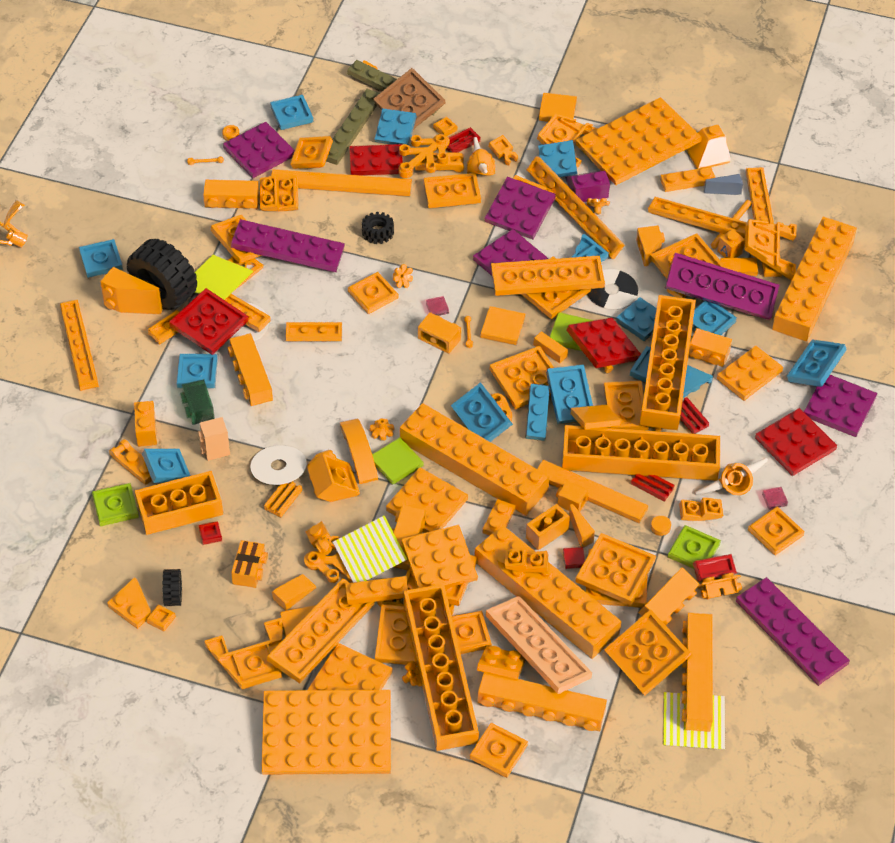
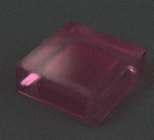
[426,296,449,316]
[762,487,788,510]

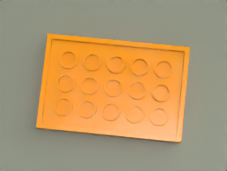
[576,97,701,186]
[262,690,391,775]

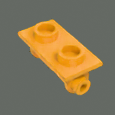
[698,573,742,600]

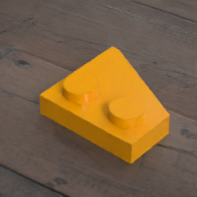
[107,577,151,629]

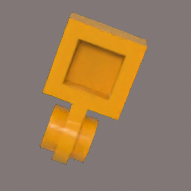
[305,521,331,553]

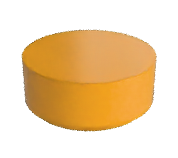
[222,125,240,141]
[651,516,671,536]

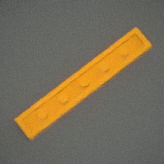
[648,197,746,239]
[60,300,99,391]
[537,460,648,523]

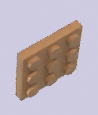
[373,68,446,130]

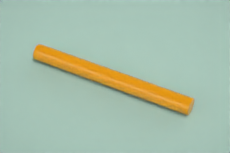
[710,200,752,249]

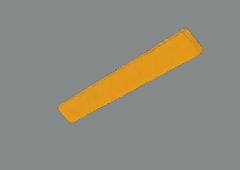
[526,156,625,259]
[745,167,782,277]
[271,169,412,196]

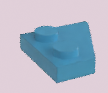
[572,234,609,262]
[683,365,713,398]

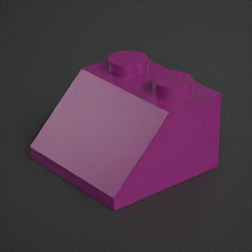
[565,171,610,202]

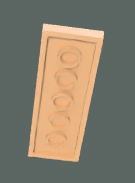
[485,596,592,694]

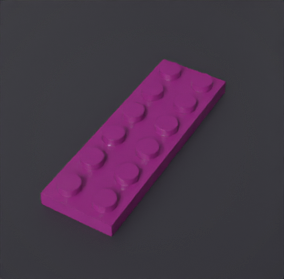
[231,219,345,272]
[665,253,780,320]
[736,577,850,686]

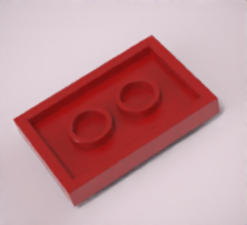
[350,144,403,176]

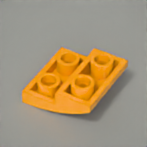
[260,175,298,211]

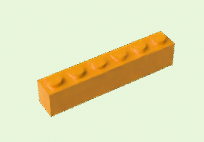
[681,613,713,732]
[478,672,607,732]

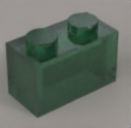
[180,379,215,425]

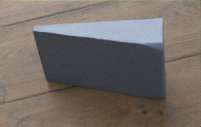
[704,174,743,195]

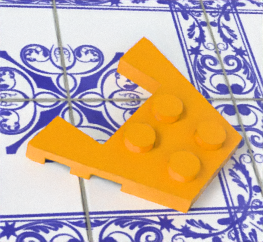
[537,114,598,168]
[745,219,797,280]
[205,618,283,689]

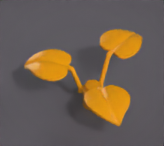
[0,200,28,248]

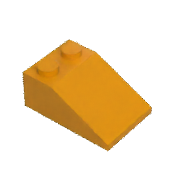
[100,267,163,314]

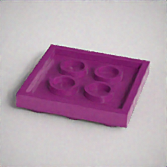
[223,122,295,178]
[485,176,556,240]
[473,229,549,276]
[804,375,878,437]

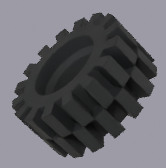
[362,212,394,244]
[162,569,182,606]

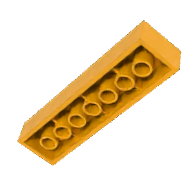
[772,217,857,342]
[640,295,696,431]
[400,403,549,516]
[562,425,720,481]
[475,525,622,659]
[404,584,479,751]

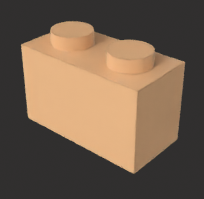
[198,417,230,461]

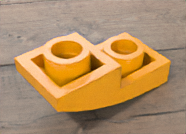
[679,497,723,521]
[505,548,548,572]

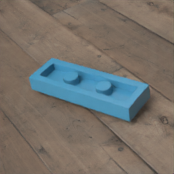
[526,384,550,441]

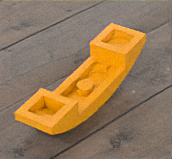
[340,418,378,484]

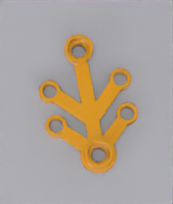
[399,134,450,178]
[304,536,353,583]

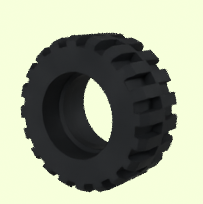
[127,239,197,310]

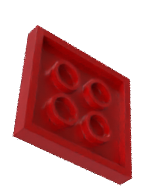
[169,288,249,355]
[566,318,641,368]
[755,408,837,476]

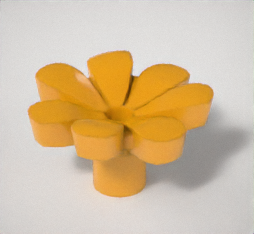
[587,198,610,215]
[393,264,413,288]
[369,418,395,440]
[402,661,422,687]

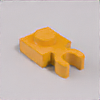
[488,135,518,166]

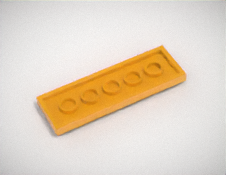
[491,256,605,296]
[267,578,375,684]

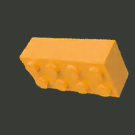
[135,471,223,535]

